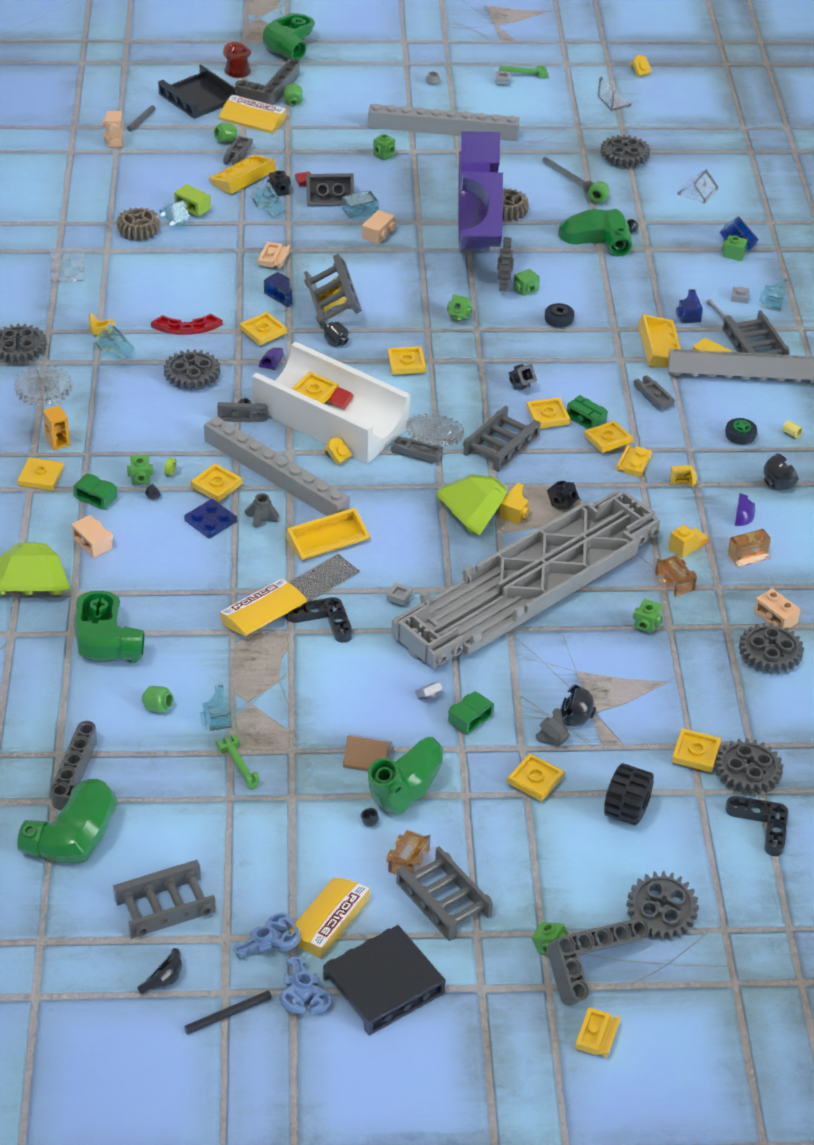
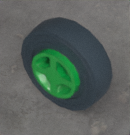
[725,418,757,444]

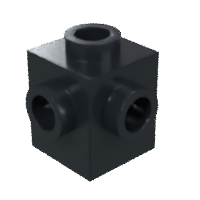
[267,170,291,197]
[508,364,537,390]
[547,481,580,508]

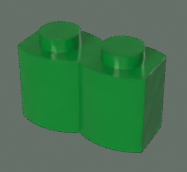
[73,474,117,509]
[448,691,494,734]

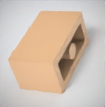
[362,210,396,244]
[71,515,113,558]

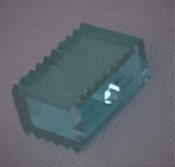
[342,191,379,219]

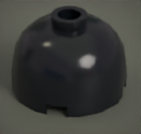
[764,453,799,490]
[560,684,596,726]

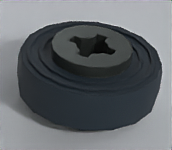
[544,303,574,327]

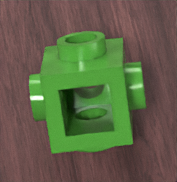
[373,134,395,161]
[447,294,472,322]
[127,455,153,484]
[633,599,663,633]
[531,922,568,955]

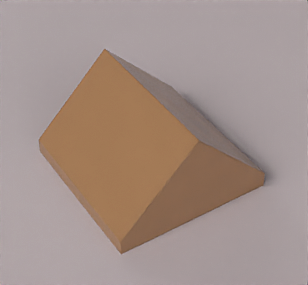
[343,735,392,771]

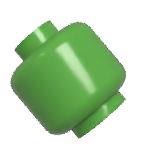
[283,83,303,106]
[214,123,238,143]
[588,181,610,204]
[142,685,173,713]

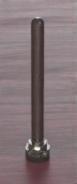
[542,157,594,194]

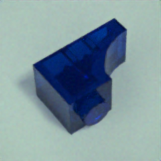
[719,216,759,250]
[264,272,292,307]
[676,289,703,324]

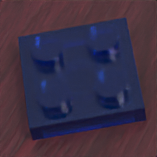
[184,499,237,539]

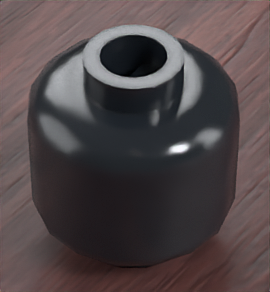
[324,322,349,347]

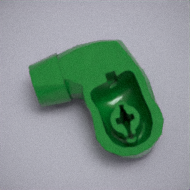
[263,13,315,60]
[558,209,632,257]
[74,591,145,663]
[368,737,443,815]
[17,779,117,863]

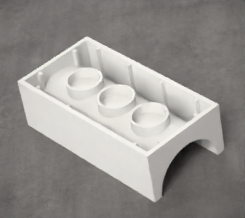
[252,341,410,464]

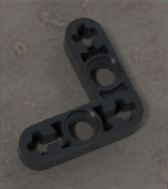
[287,597,352,643]
[725,796,788,856]

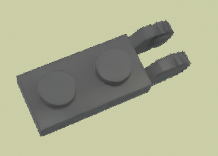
[223,136,253,165]
[633,375,675,410]
[218,402,268,422]
[391,437,443,463]

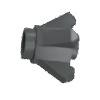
[244,493,280,528]
[536,708,570,747]

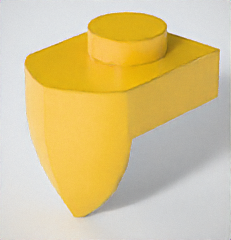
[631,55,652,77]
[89,313,116,335]
[324,437,352,465]
[669,465,697,487]

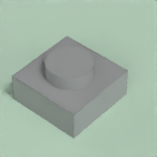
[495,71,511,85]
[731,287,749,304]
[387,583,412,606]
[415,682,442,700]

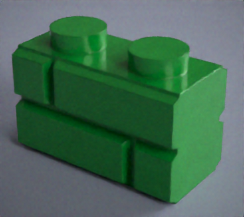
[567,395,608,429]

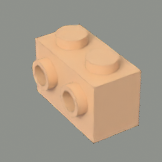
[103,111,124,147]
[754,588,801,629]

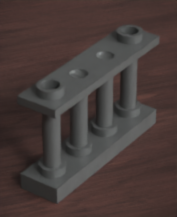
[304,254,362,327]
[722,310,790,355]
[463,405,541,472]
[396,846,493,941]
[113,860,216,939]

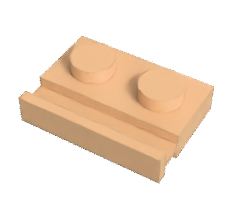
[258,242,290,269]

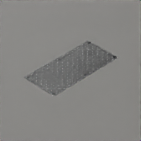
[289,554,361,601]

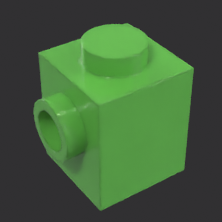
[722,235,748,261]
[513,269,540,296]

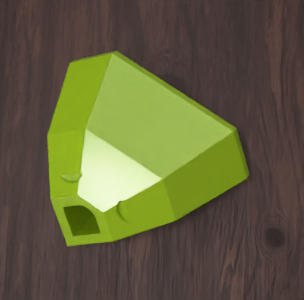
[436,474,508,536]
[0,542,70,595]

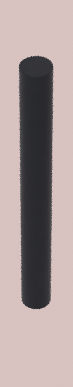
[184,990,272,1035]

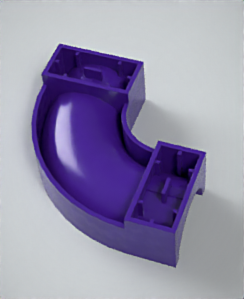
[458,131,503,251]

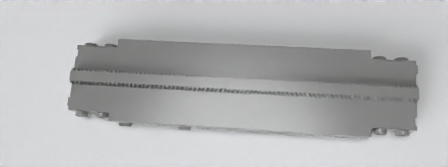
[392,490,660,669]

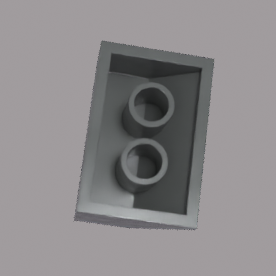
[306,173,355,206]

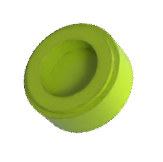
[164,457,177,476]

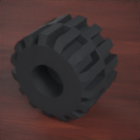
[604,763,654,826]

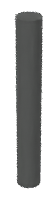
[127,105,156,132]

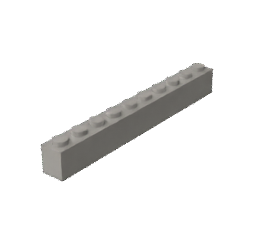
[368,104,520,141]
[667,349,814,383]
[204,416,350,516]

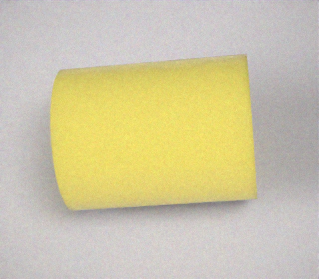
[782,420,803,438]

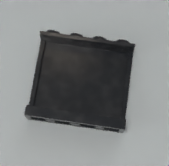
[158,64,237,119]
[323,925,446,1036]

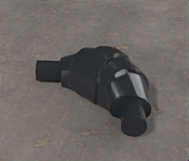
[137,948,182,994]

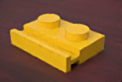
[616,444,652,478]
[575,1007,621,1059]

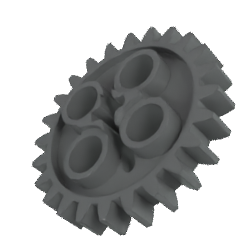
[600,134,650,167]
[497,237,514,291]
[0,323,47,364]
[164,349,220,390]
[739,622,804,674]
[715,738,783,795]
[626,871,699,941]

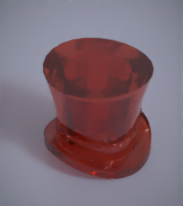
[223,42,251,78]

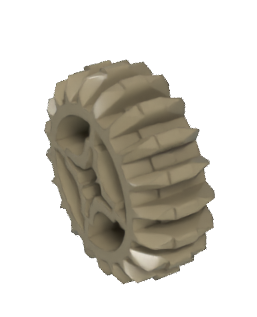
[502,188,529,221]
[117,207,160,241]

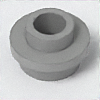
[426,71,440,84]

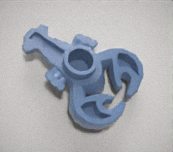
[233,913,301,958]
[279,956,332,1014]

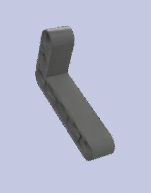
[235,59,300,105]
[50,721,97,810]
[547,918,649,1005]

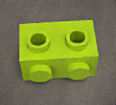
[174,184,211,217]

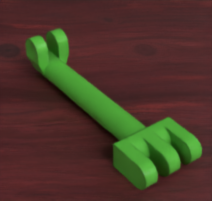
[498,65,549,79]
[215,734,259,789]

